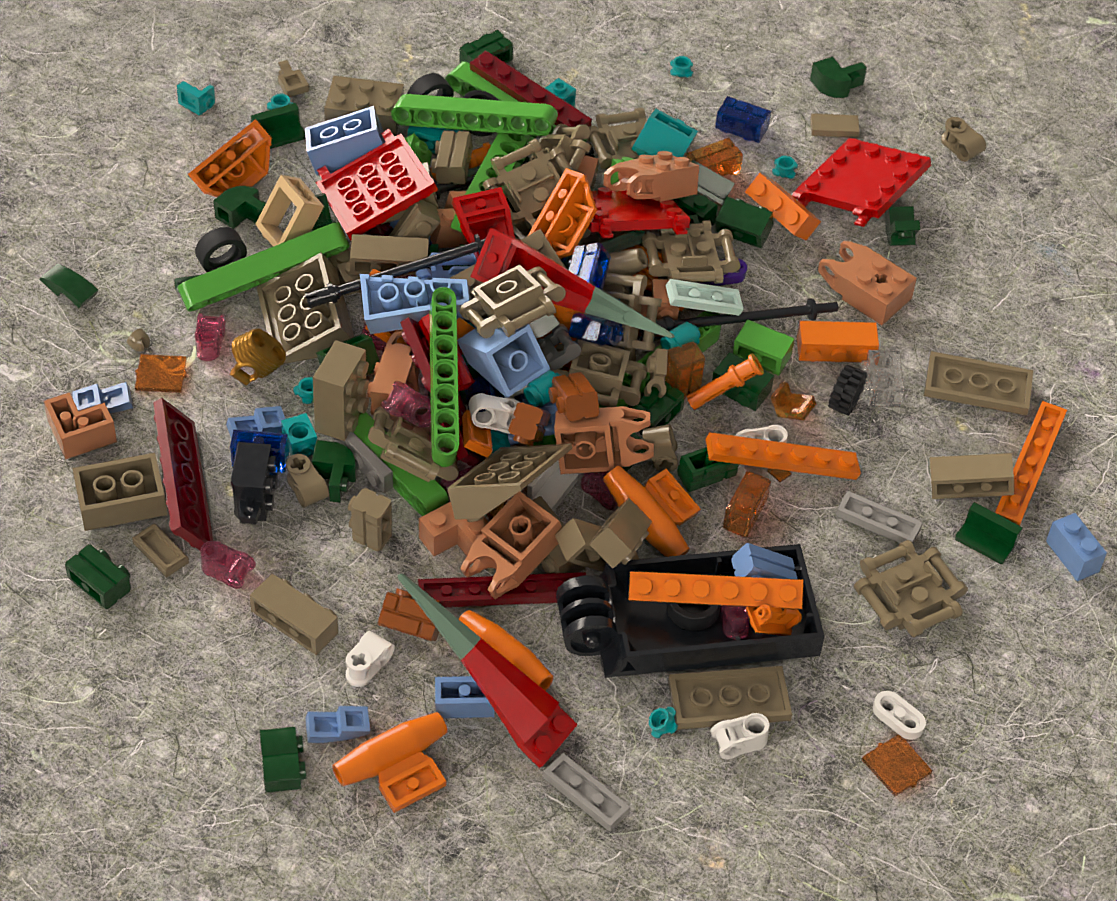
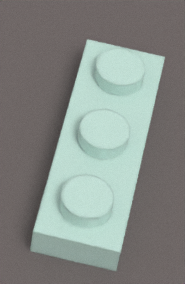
[666,279,744,316]

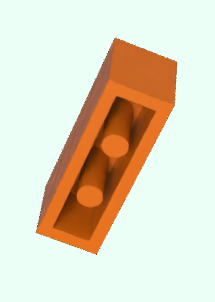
[745,173,822,241]
[797,321,879,363]

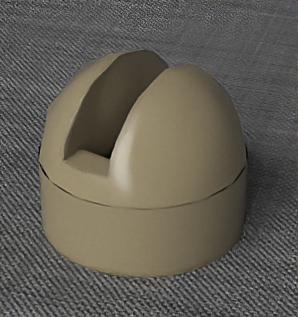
[127,328,150,352]

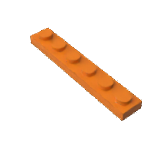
[995,401,1067,526]
[705,432,861,480]
[629,571,803,609]

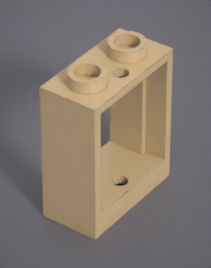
[255,175,324,246]

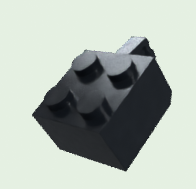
[231,442,278,525]

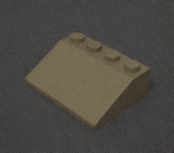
[256,252,354,364]
[447,443,572,522]

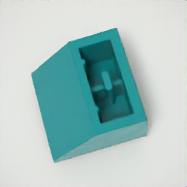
[631,108,698,157]

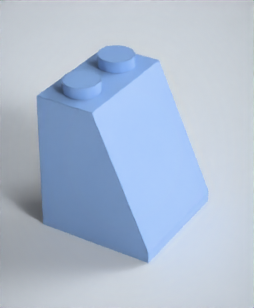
[457,324,550,398]

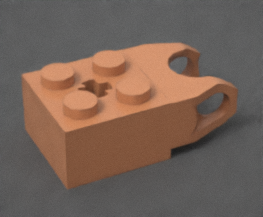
[603,151,699,202]
[818,241,917,325]
[367,329,420,428]
[554,406,654,475]
[460,491,562,599]

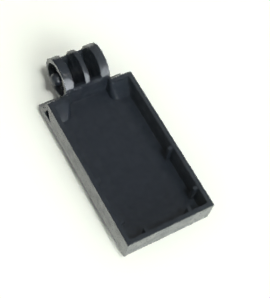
[556,544,825,678]

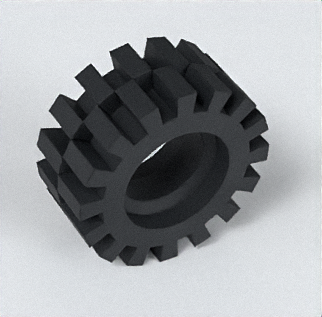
[828,364,867,416]

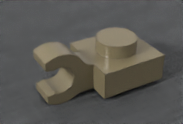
[278,60,309,97]
[644,348,668,398]

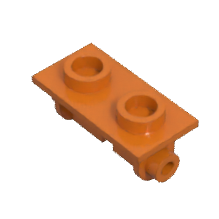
[746,604,802,636]

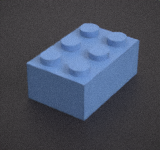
[305,106,385,176]

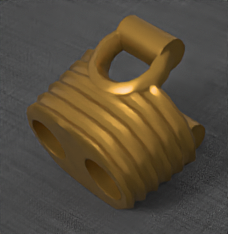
[230,328,286,385]

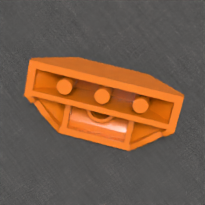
[188,119,272,197]
[528,168,597,259]

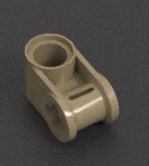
[941,117,986,162]
[643,424,678,472]
[286,454,329,508]

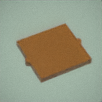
[135,354,187,393]
[862,734,933,797]

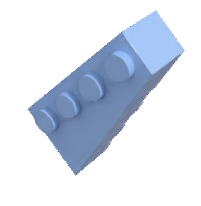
[360,274,472,334]

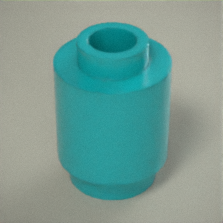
[660,322,700,357]
[523,370,561,407]

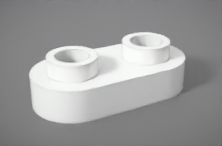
[873,691,926,740]

